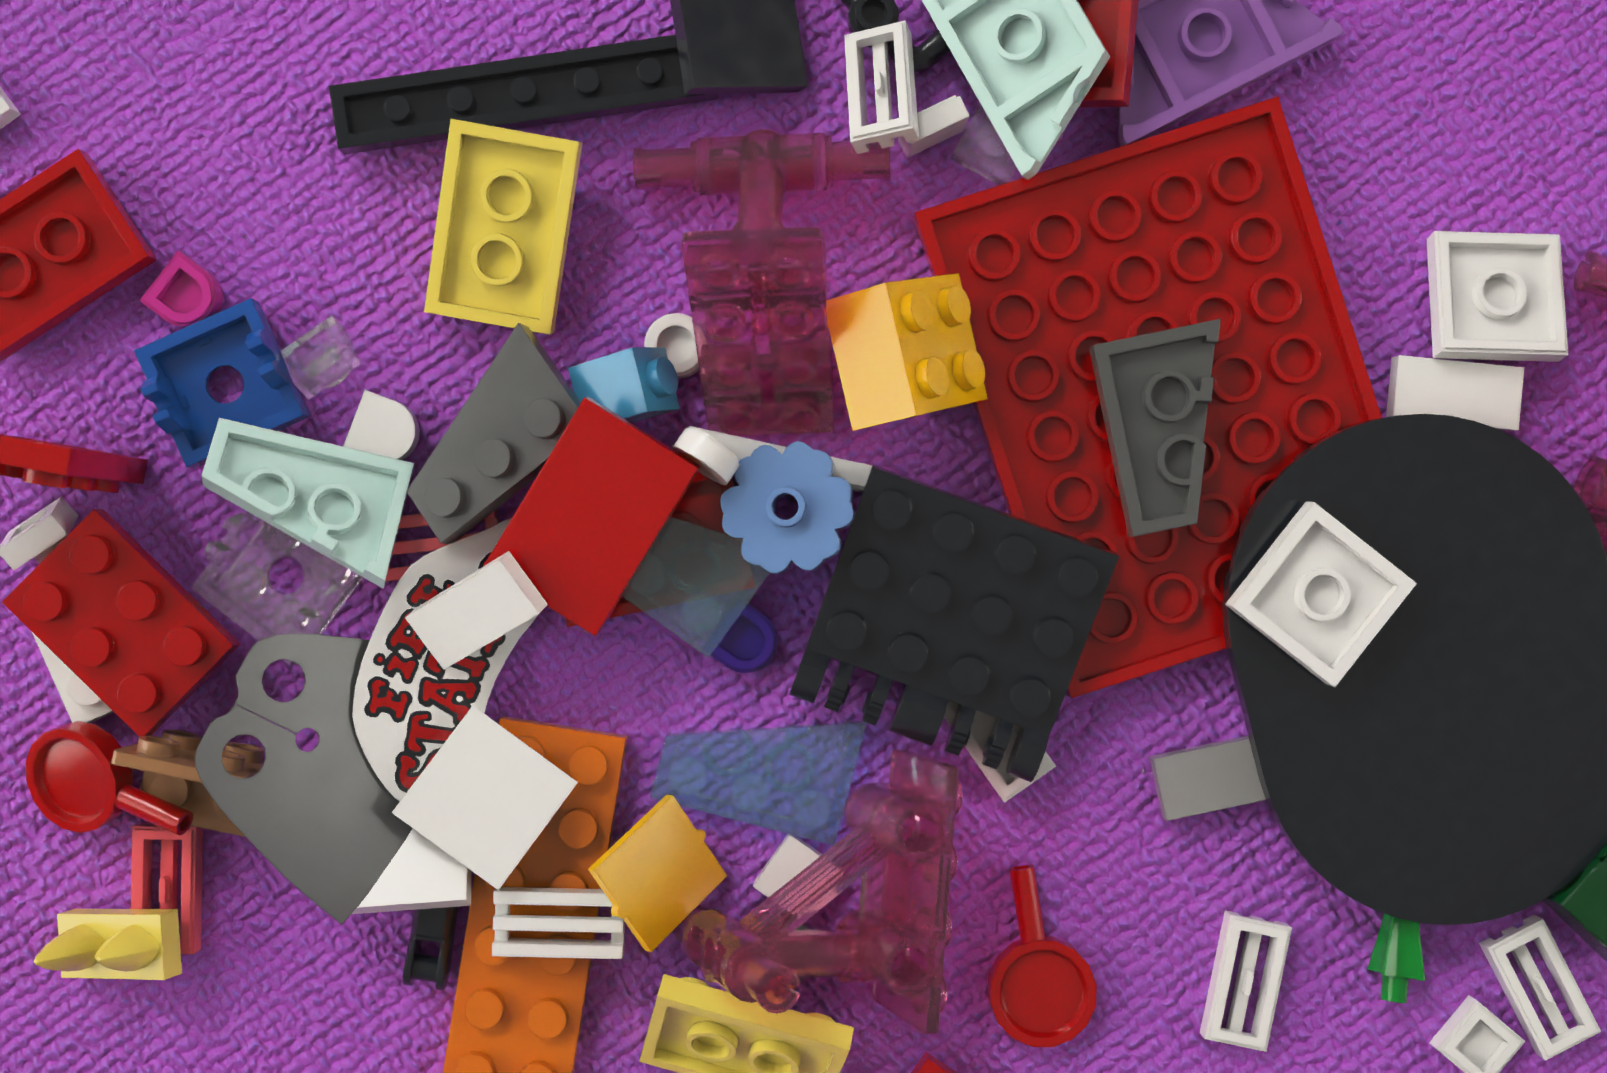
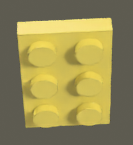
[424,119,583,335]
[639,974,854,1073]

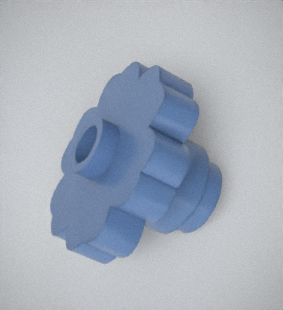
[720,441,855,574]

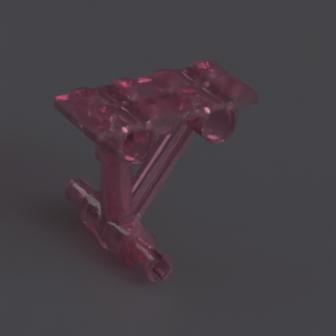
[633,129,891,436]
[672,750,962,1034]

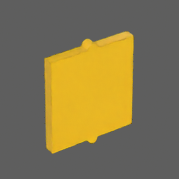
[588,795,727,952]

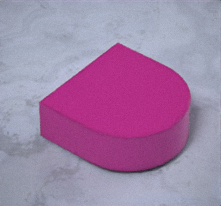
[139,250,223,328]

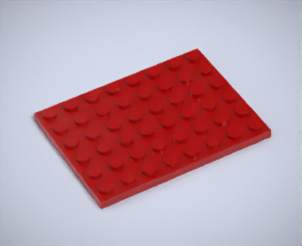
[913,96,1382,698]

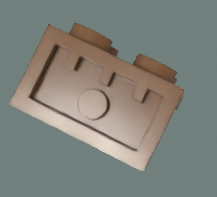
[111,729,265,837]

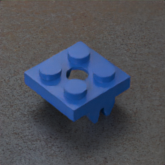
[134,298,310,469]

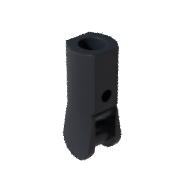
[403,906,459,990]

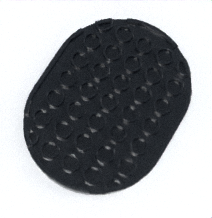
[1222,414,1607,925]

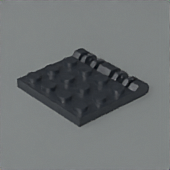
[789,465,1119,782]

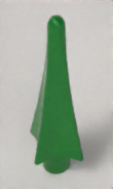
[1367,914,1425,1003]

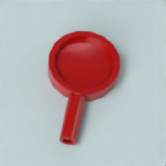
[26,721,193,835]
[987,865,1097,1047]

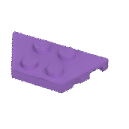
[1118,0,1344,146]

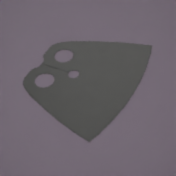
[195,634,412,925]

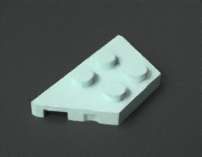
[922,0,1110,180]

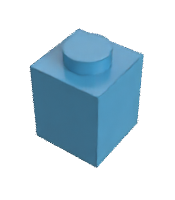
[568,347,680,423]

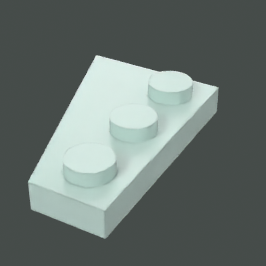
[201,418,414,589]

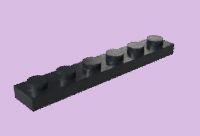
[329,35,719,155]

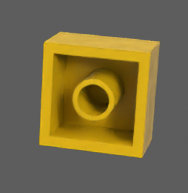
[822,273,988,431]

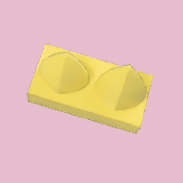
[34,909,182,980]

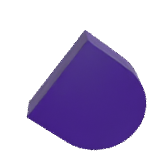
[702,597,778,673]

